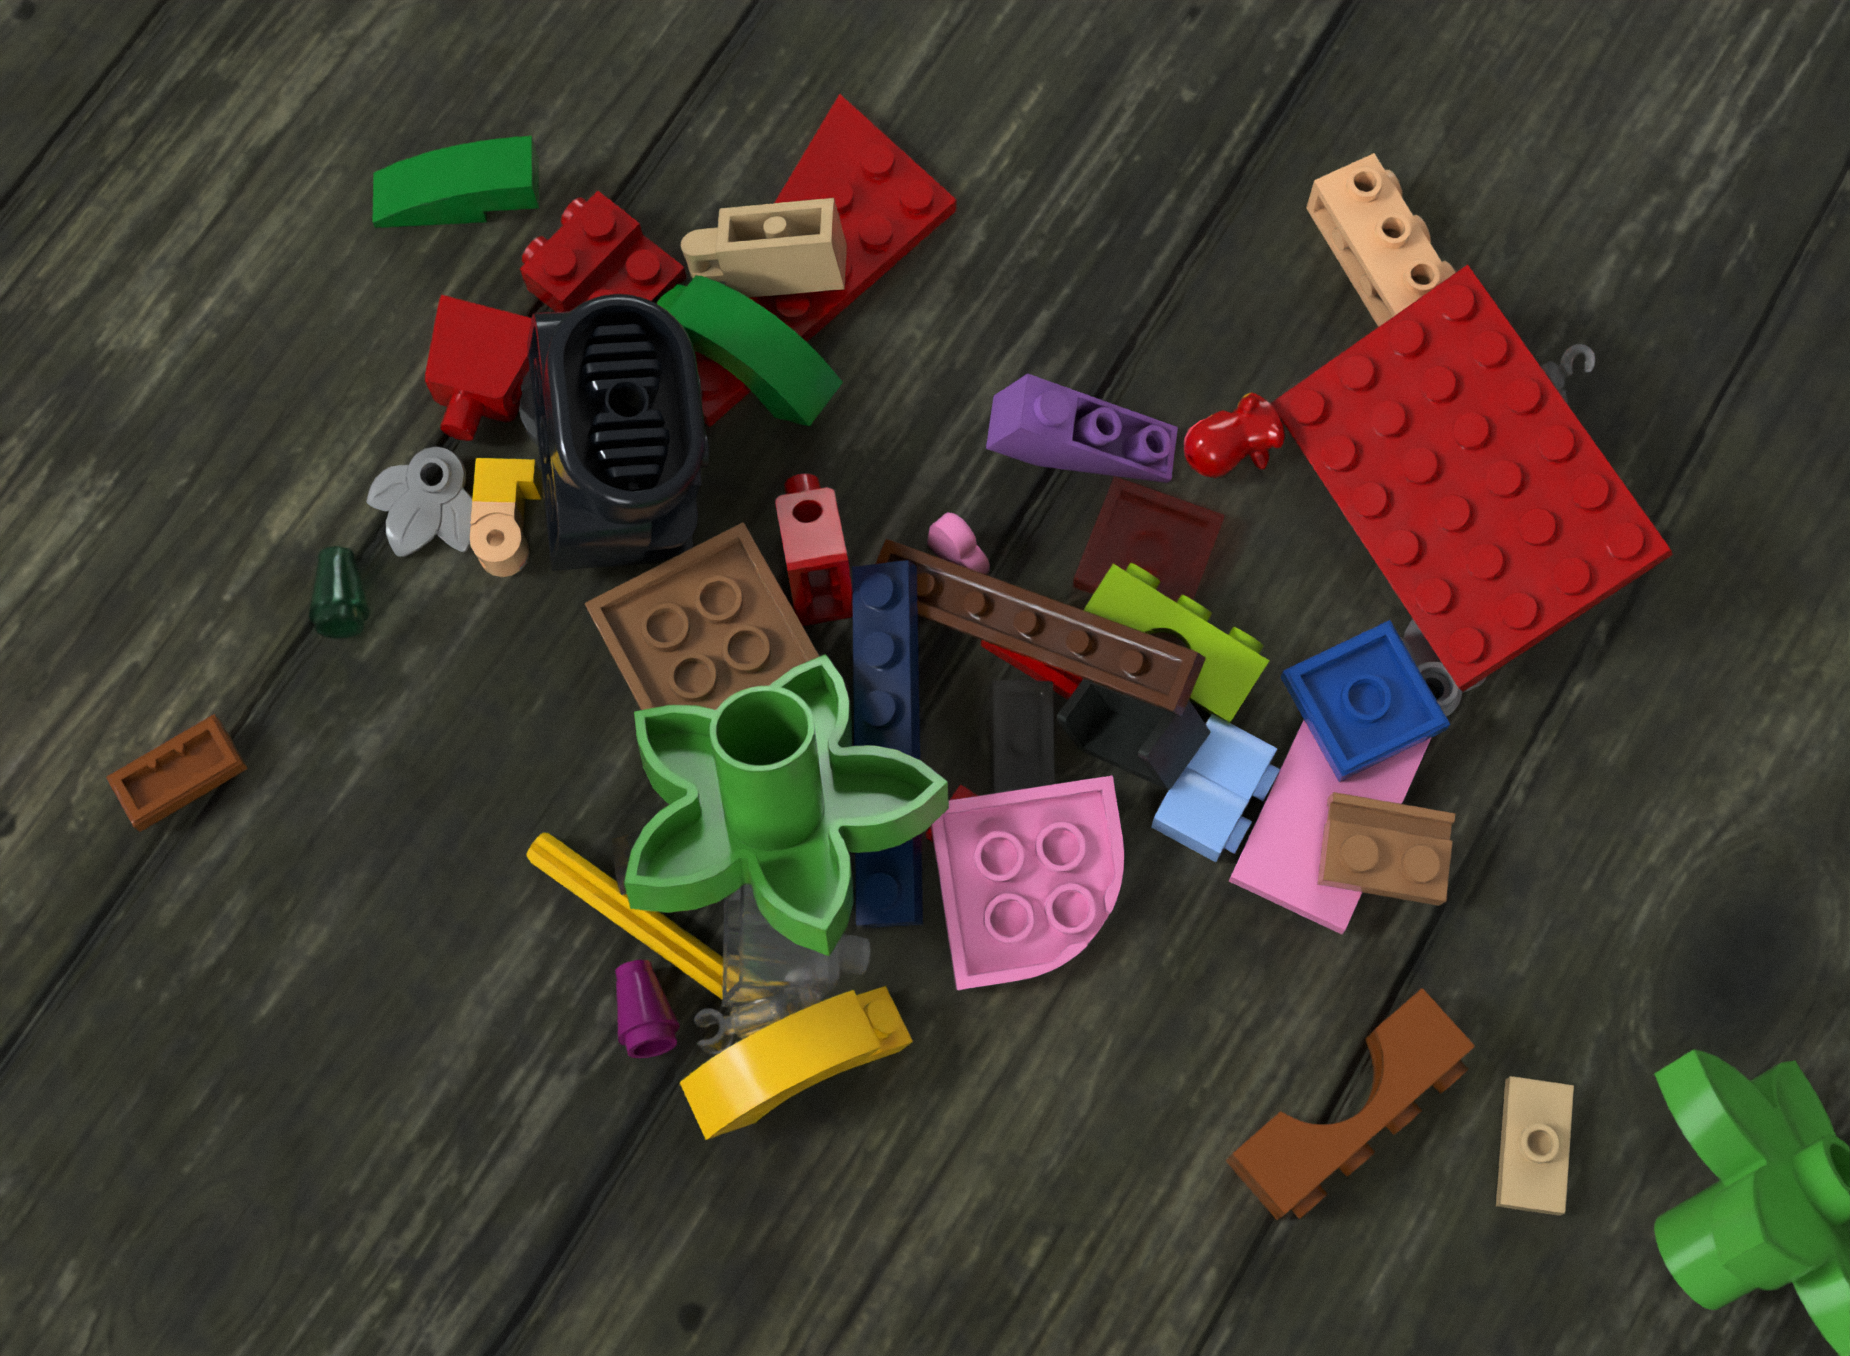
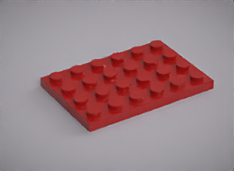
[1271,264,1673,692]

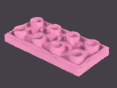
[1229,720,1431,934]

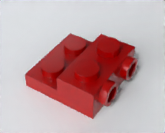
[520,191,687,312]

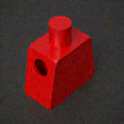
[425,294,532,441]
[775,474,853,626]

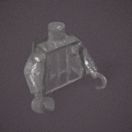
[694,884,870,1054]

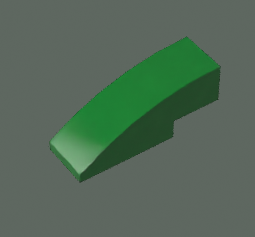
[372,136,539,228]

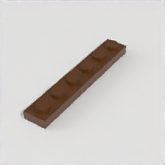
[875,539,1206,716]

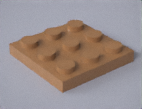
[584,522,820,710]

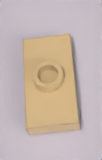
[1496,1076,1574,1216]

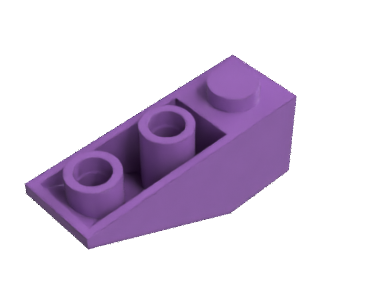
[986,374,1178,483]

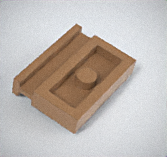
[1317,792,1455,906]

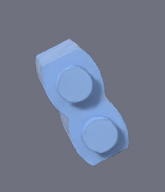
[1151,714,1280,862]

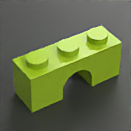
[1083,563,1269,723]

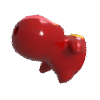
[1184,392,1285,478]

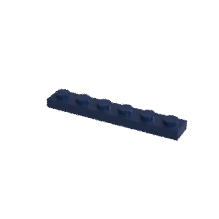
[852,560,923,928]

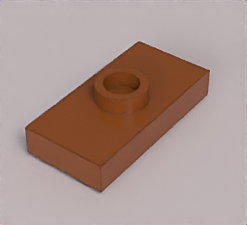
[106,714,248,832]

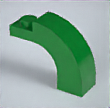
[657,275,843,426]

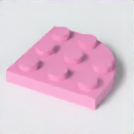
[931,775,1124,990]

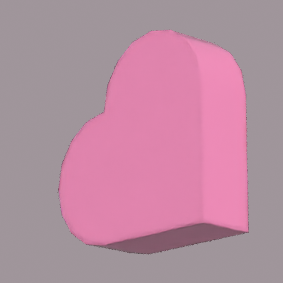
[927,512,990,575]

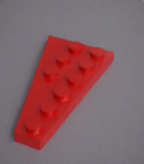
[695,94,956,427]

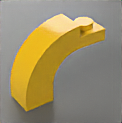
[680,986,913,1140]

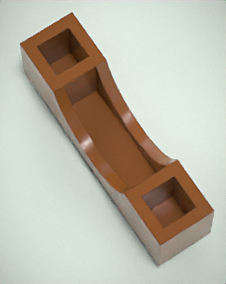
[1226,988,1475,1220]

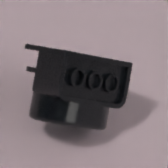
[527,294,709,571]

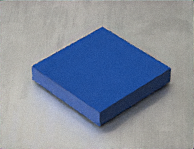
[1280,620,1450,782]

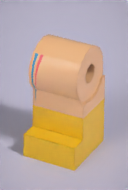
[470,458,543,577]

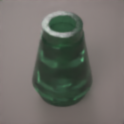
[308,546,370,639]

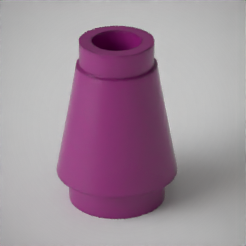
[615,960,680,1058]

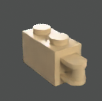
[681,198,847,298]

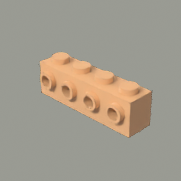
[1306,153,1456,327]

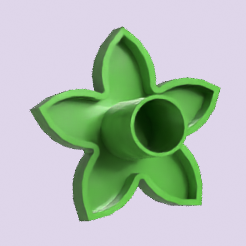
[624,654,949,956]
[1654,1049,1850,1356]

